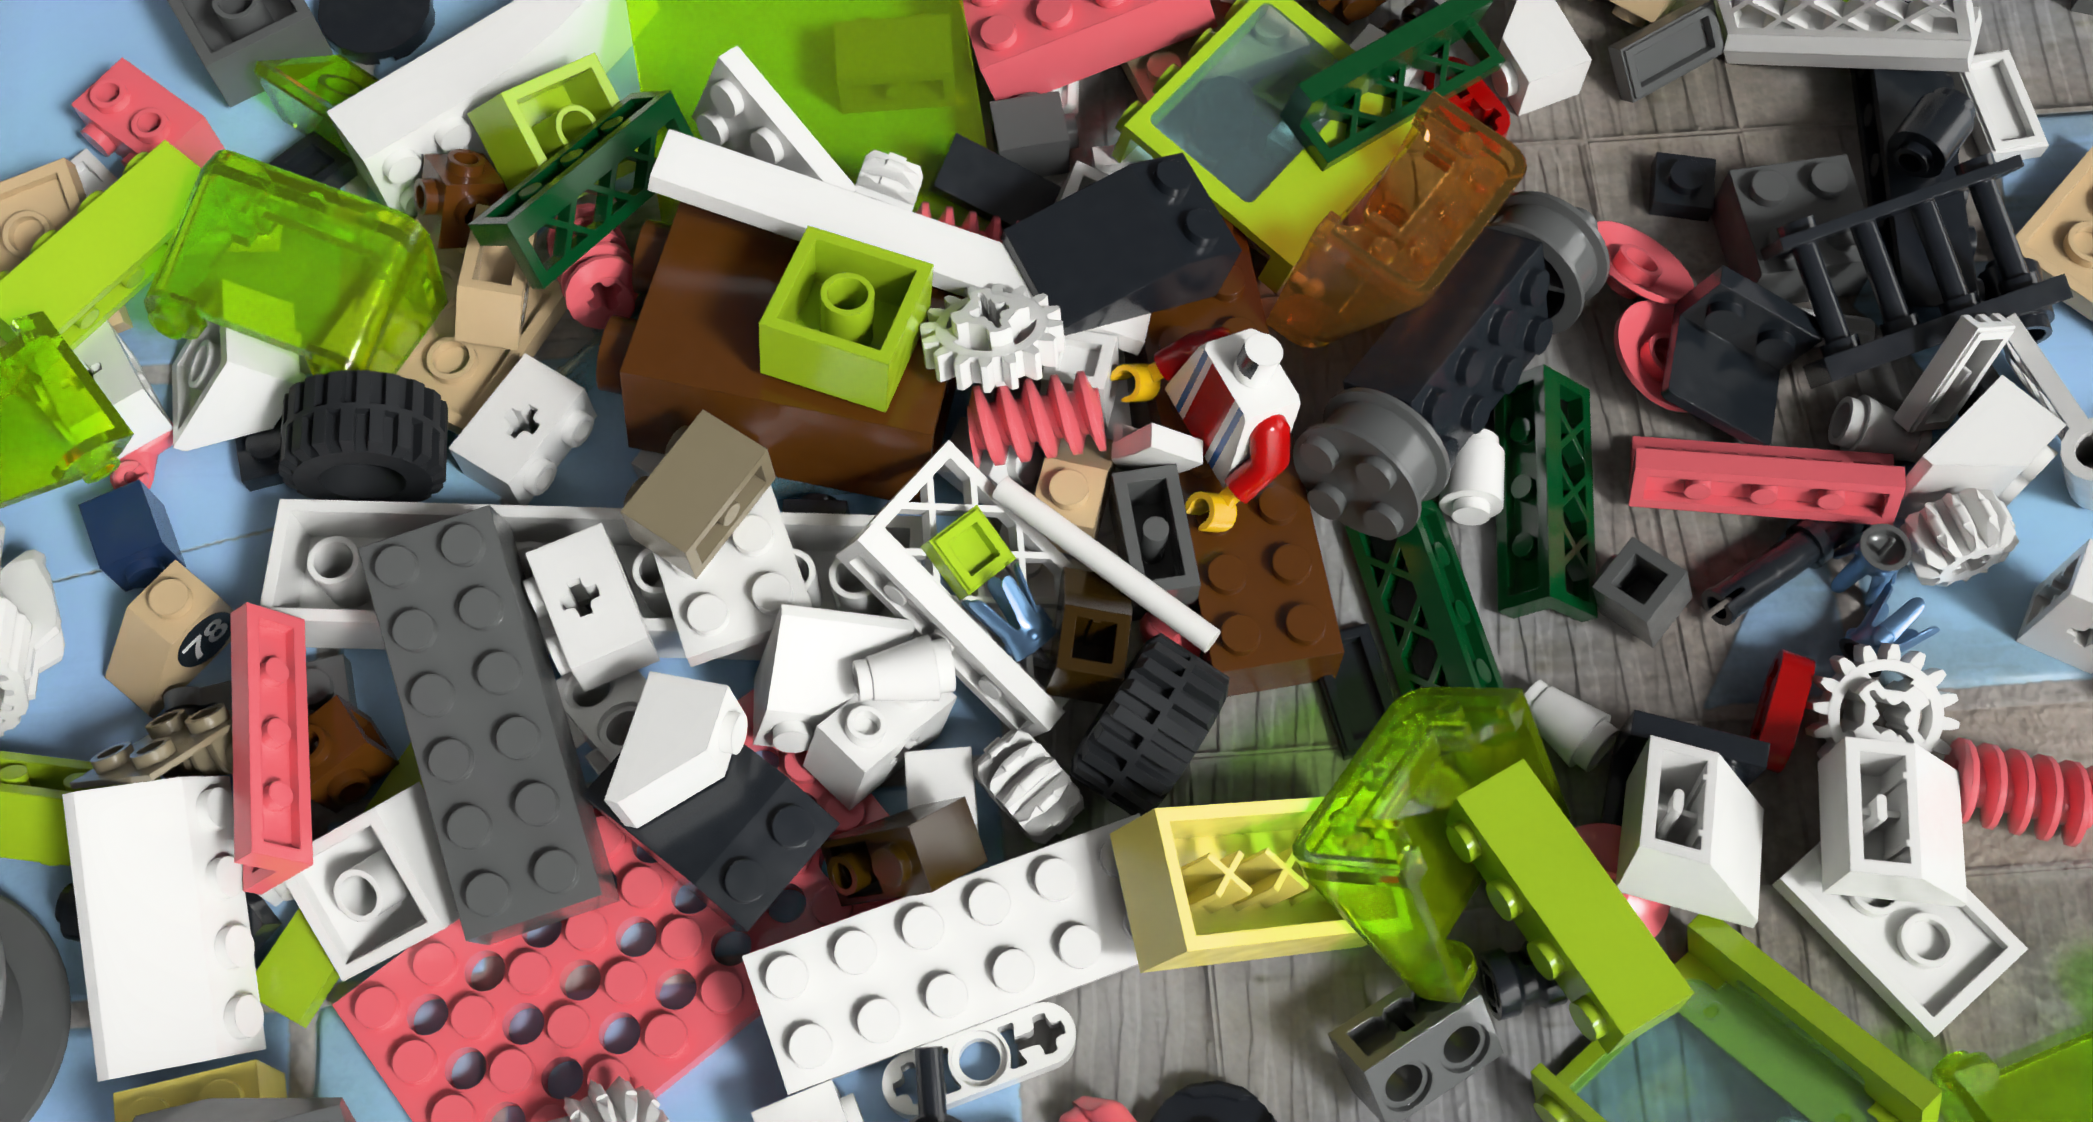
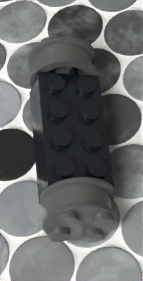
[1293,191,1610,540]

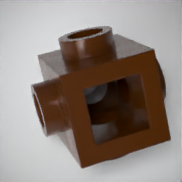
[414,149,508,249]
[308,695,400,813]

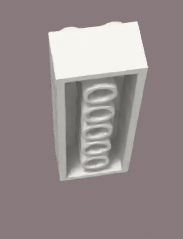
[742,813,1140,1095]

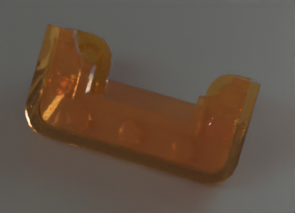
[1265,91,1527,348]

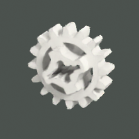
[920,284,1065,393]
[1805,642,1960,759]

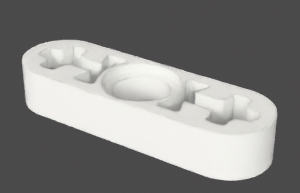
[882,1002,1076,1120]

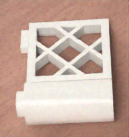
[2003,313,2093,511]

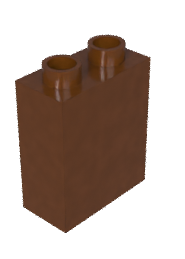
[596,201,983,503]

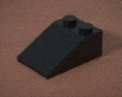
[1000,152,1242,336]
[582,744,840,932]

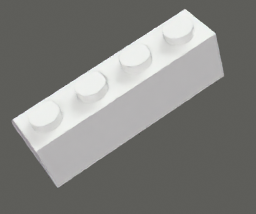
[62,776,266,1082]

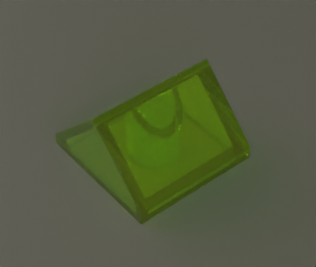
[254,55,379,171]

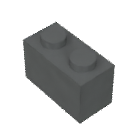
[1108,464,1201,621]

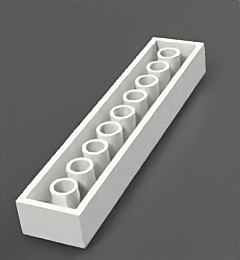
[260,499,925,660]

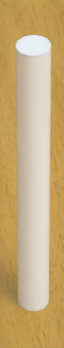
[992,476,1221,653]

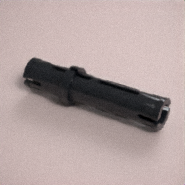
[1701,519,1870,626]

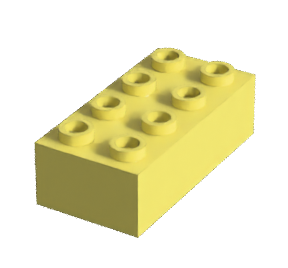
[1110,793,1413,973]

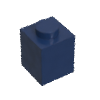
[78,479,186,592]

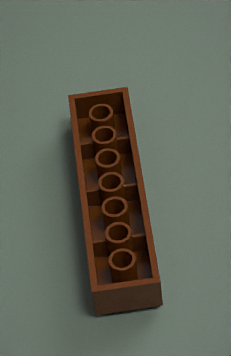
[1137,214,1344,697]

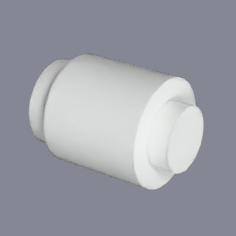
[1439,428,1505,526]

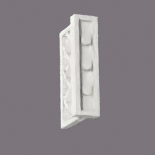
[1718,0,1982,72]
[835,440,1076,737]

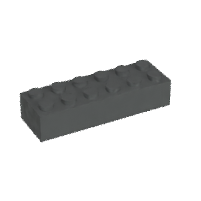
[358,505,620,945]

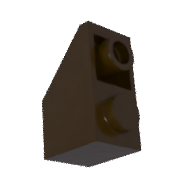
[1045,567,1132,705]
[820,796,988,907]

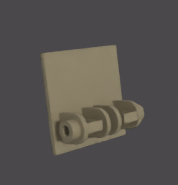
[70,703,233,789]

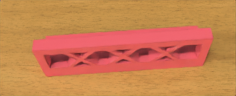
[1628,436,1906,525]
[230,602,313,895]

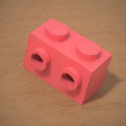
[71,57,225,170]

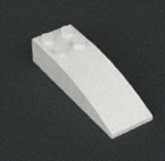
[327,0,660,226]

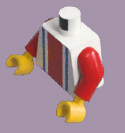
[1110,327,1300,533]

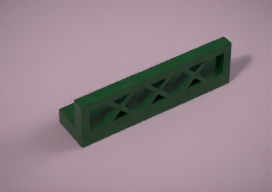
[1280,0,1506,171]
[468,90,694,289]
[1494,364,1598,622]
[1345,500,1521,760]

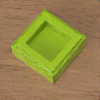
[920,505,1016,600]

